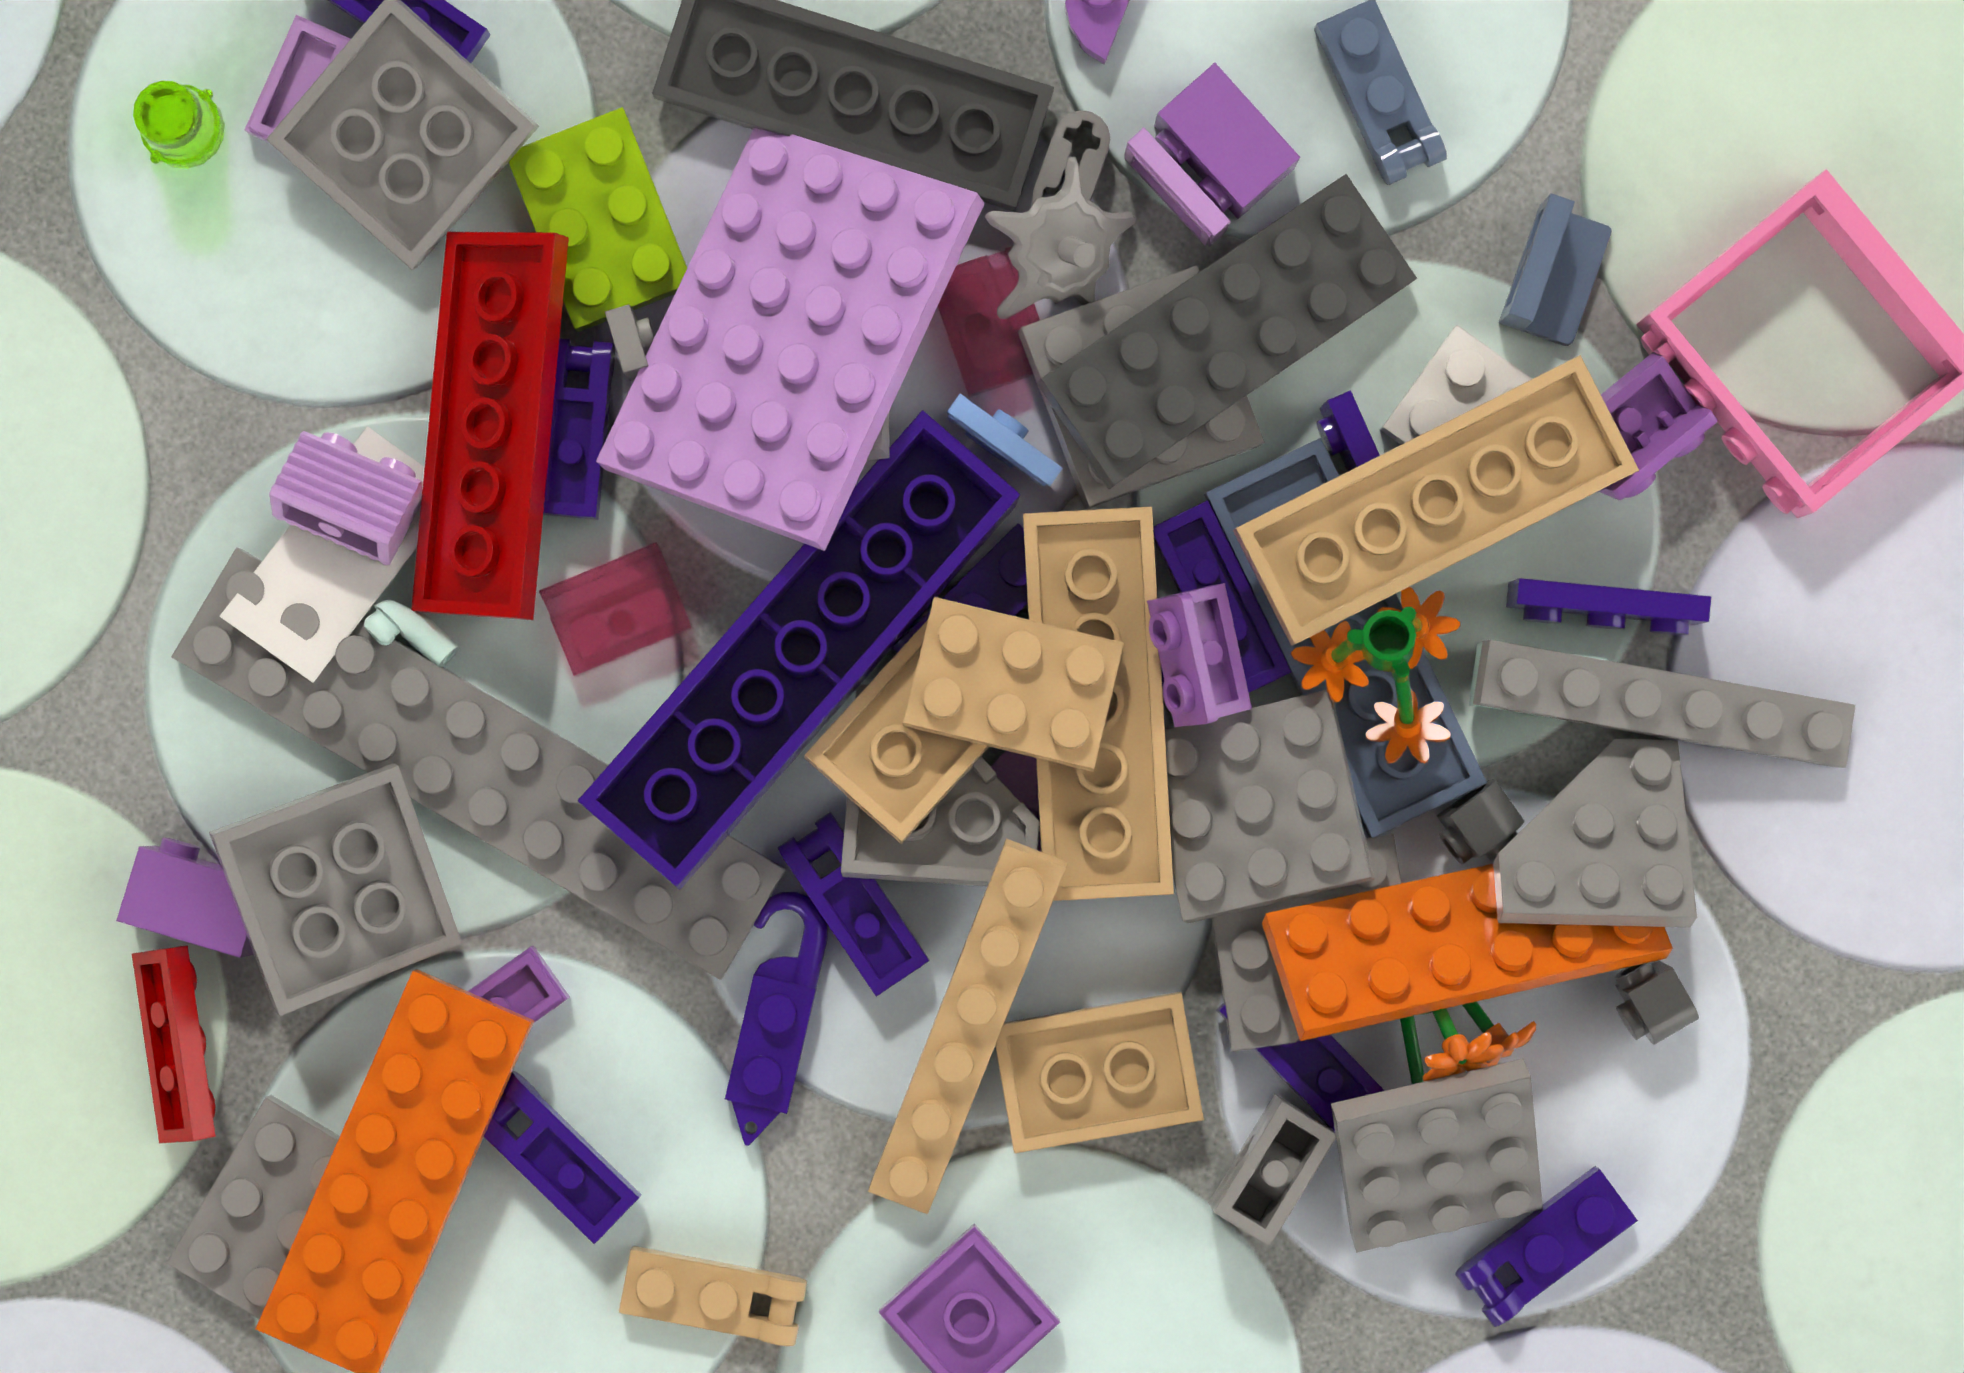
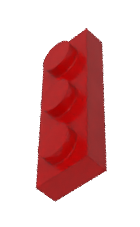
[132,945,216,1144]

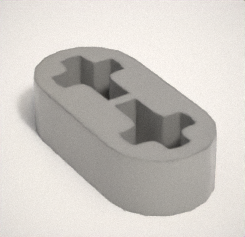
[1032,110,1110,204]

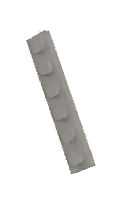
[1473,640,1855,768]

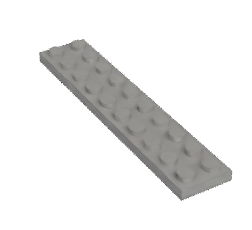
[171,547,786,980]

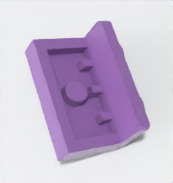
[1598,352,1718,500]
[1147,583,1252,727]

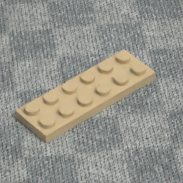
[1233,355,1639,646]
[1023,507,1174,901]

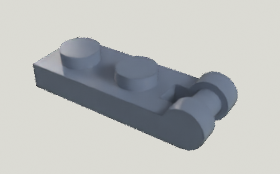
[1314,0,1447,185]

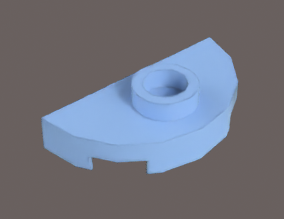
[947,394,1063,487]

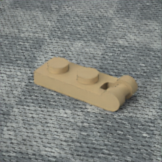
[619,1246,807,1346]

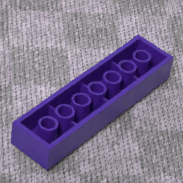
[577,410,1020,890]

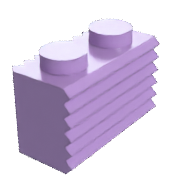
[269,431,422,565]

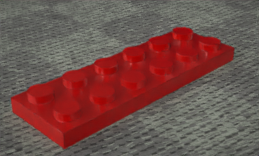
[411,232,569,620]

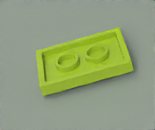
[508,107,688,333]

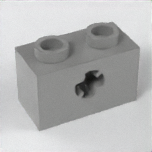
[1208,1094,1336,1247]

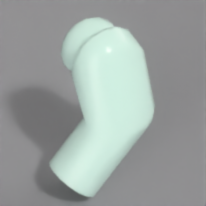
[364,600,460,667]

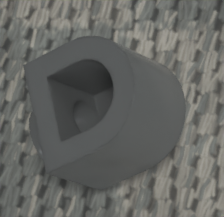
[1436,779,1525,865]
[1615,960,1699,1045]

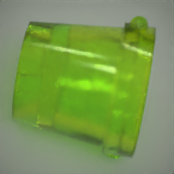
[133,81,225,169]

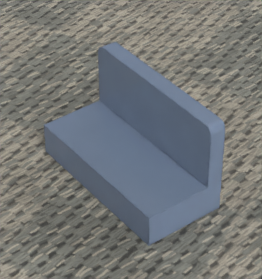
[1498,193,1612,346]

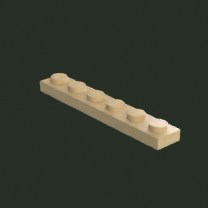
[868,838,1067,1214]

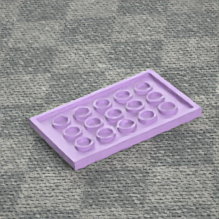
[596,128,984,551]

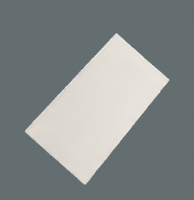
[219,426,425,683]

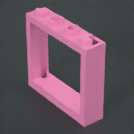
[1636,169,1964,518]

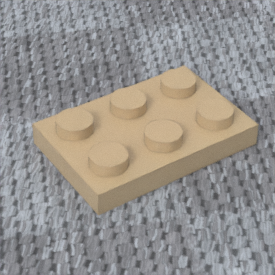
[903,597,1124,772]
[804,620,989,844]
[995,992,1204,1153]

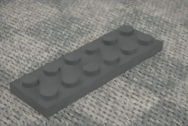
[652,0,1054,212]
[1036,174,1418,489]

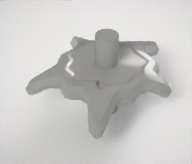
[985,157,1135,319]

